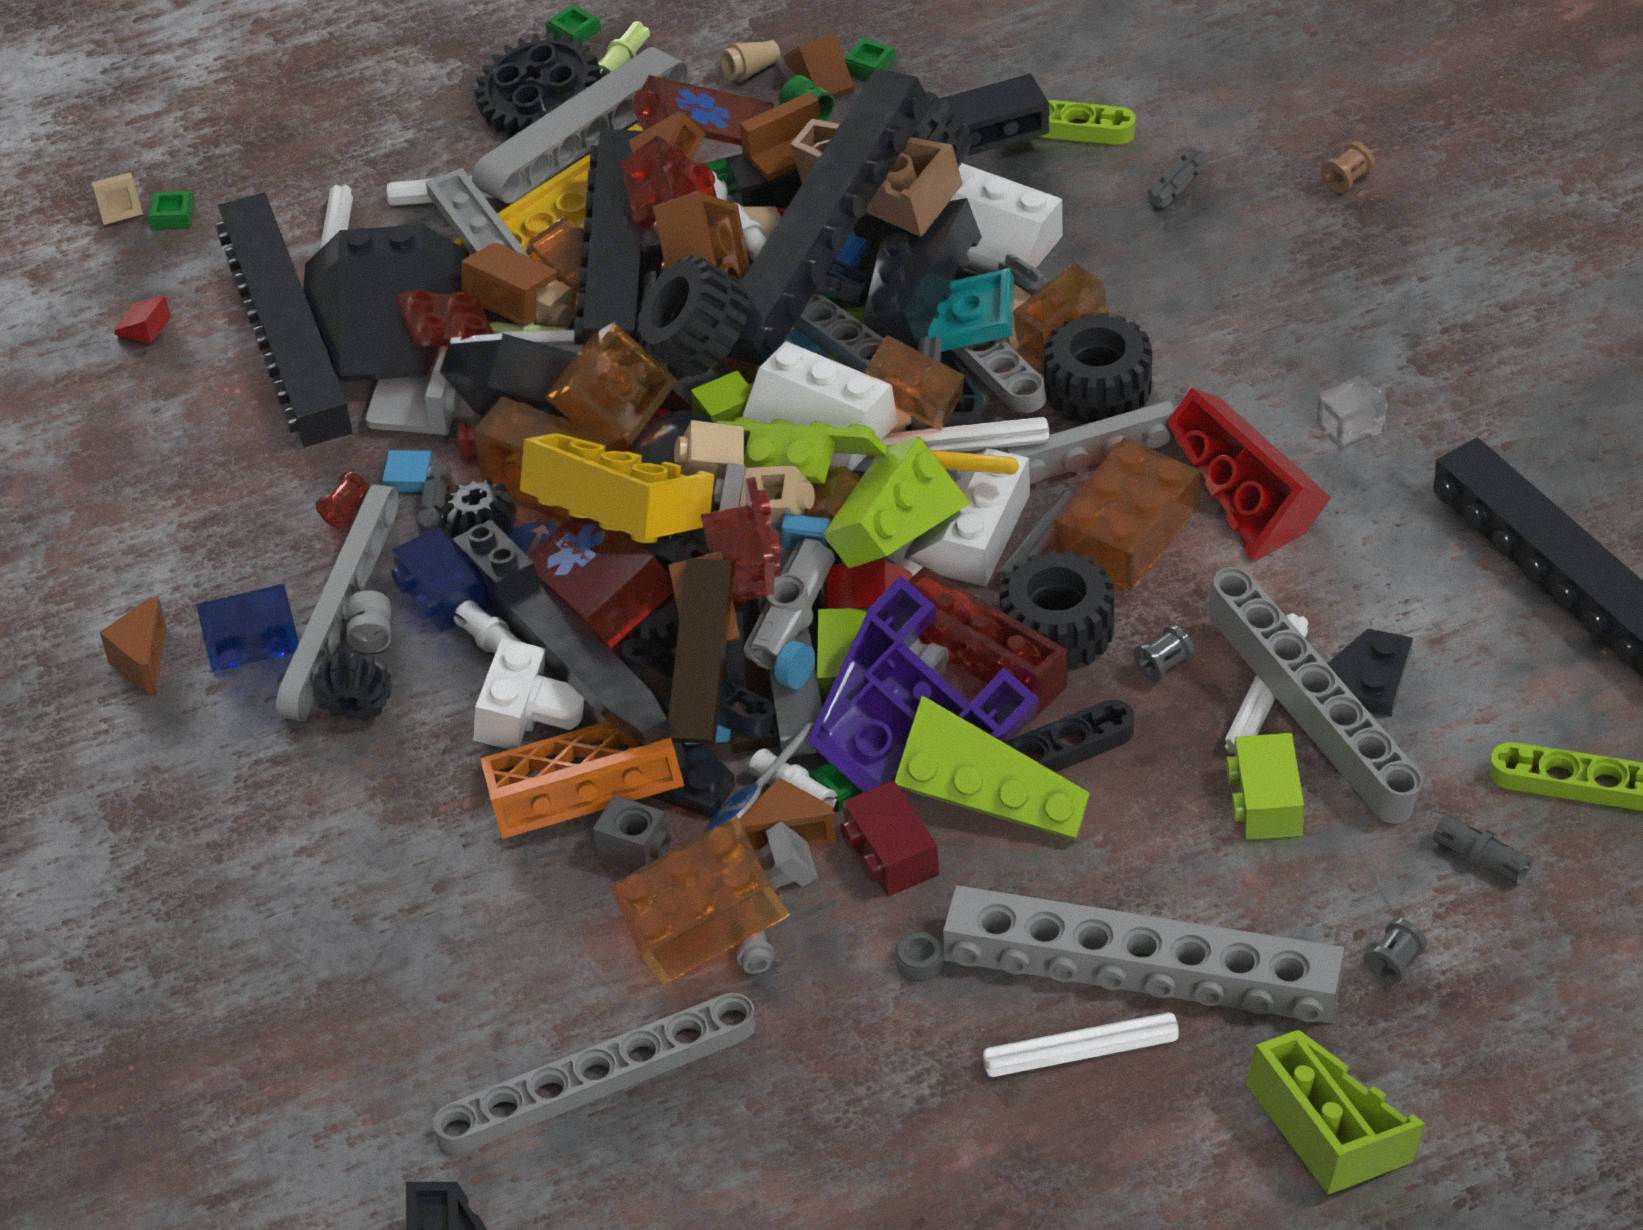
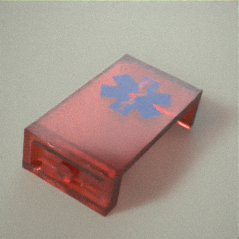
[632,75,775,146]
[527,516,673,648]

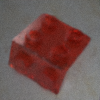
[620,135,717,231]
[396,290,494,347]
[701,477,781,602]

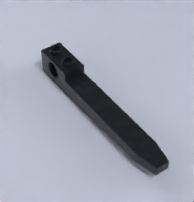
[453,520,670,746]

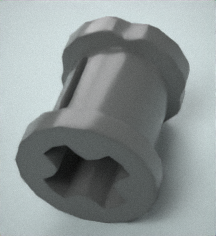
[1133,624,1195,682]
[1363,918,1427,984]

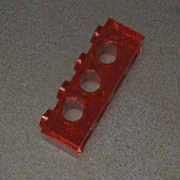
[908,566,1067,714]

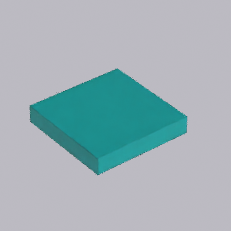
[927,268,1014,352]

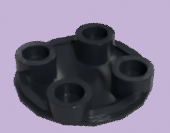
[631,410,714,465]

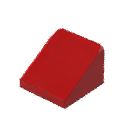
[113,296,171,344]

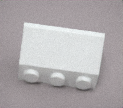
[950,163,1063,269]
[742,341,898,478]
[904,448,1030,587]

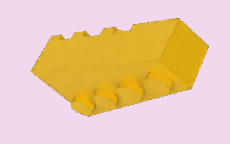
[520,433,714,543]

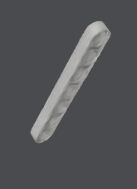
[876,258,1046,413]
[276,484,399,721]
[433,993,756,1154]

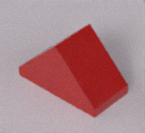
[824,559,912,609]

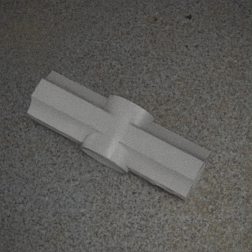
[743,538,835,670]

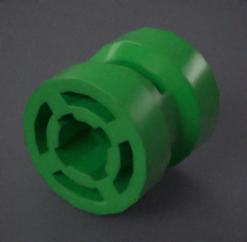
[779,75,835,121]

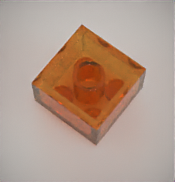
[545,322,678,452]

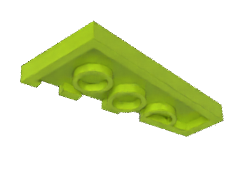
[895,696,1090,841]

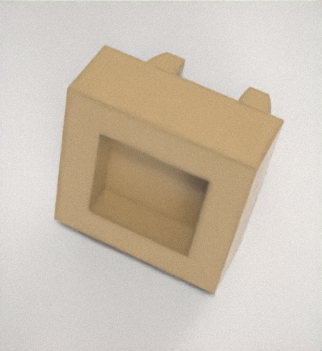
[92,172,143,225]

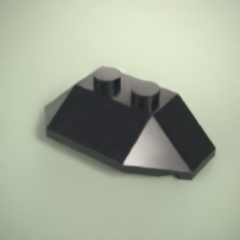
[440,333,617,435]

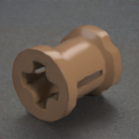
[1321,141,1376,194]

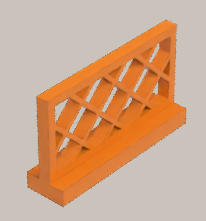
[480,721,684,839]

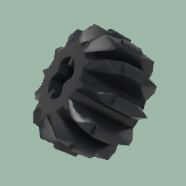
[441,479,517,541]
[312,650,392,721]

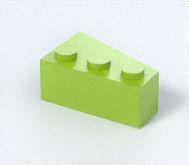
[822,436,970,568]
[1246,1030,1425,1195]

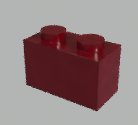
[840,780,939,897]

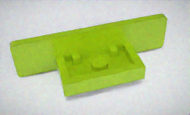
[717,417,887,484]

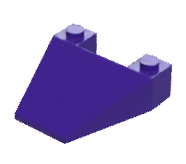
[807,575,1039,793]

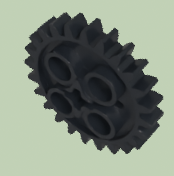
[474,32,602,137]

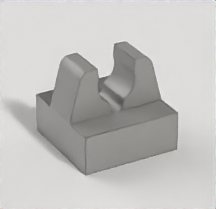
[757,821,818,888]

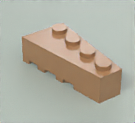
[790,119,963,237]

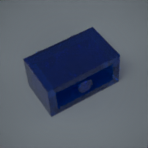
[391,527,488,633]
[196,584,299,672]

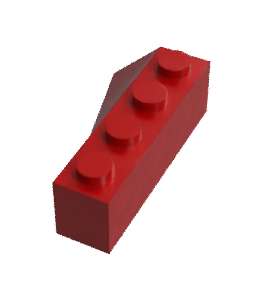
[1167,387,1331,561]

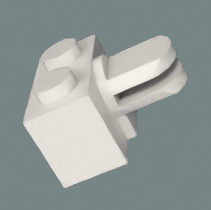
[473,637,584,750]

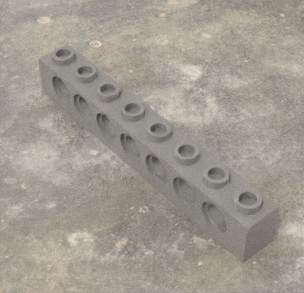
[943,885,1345,1024]

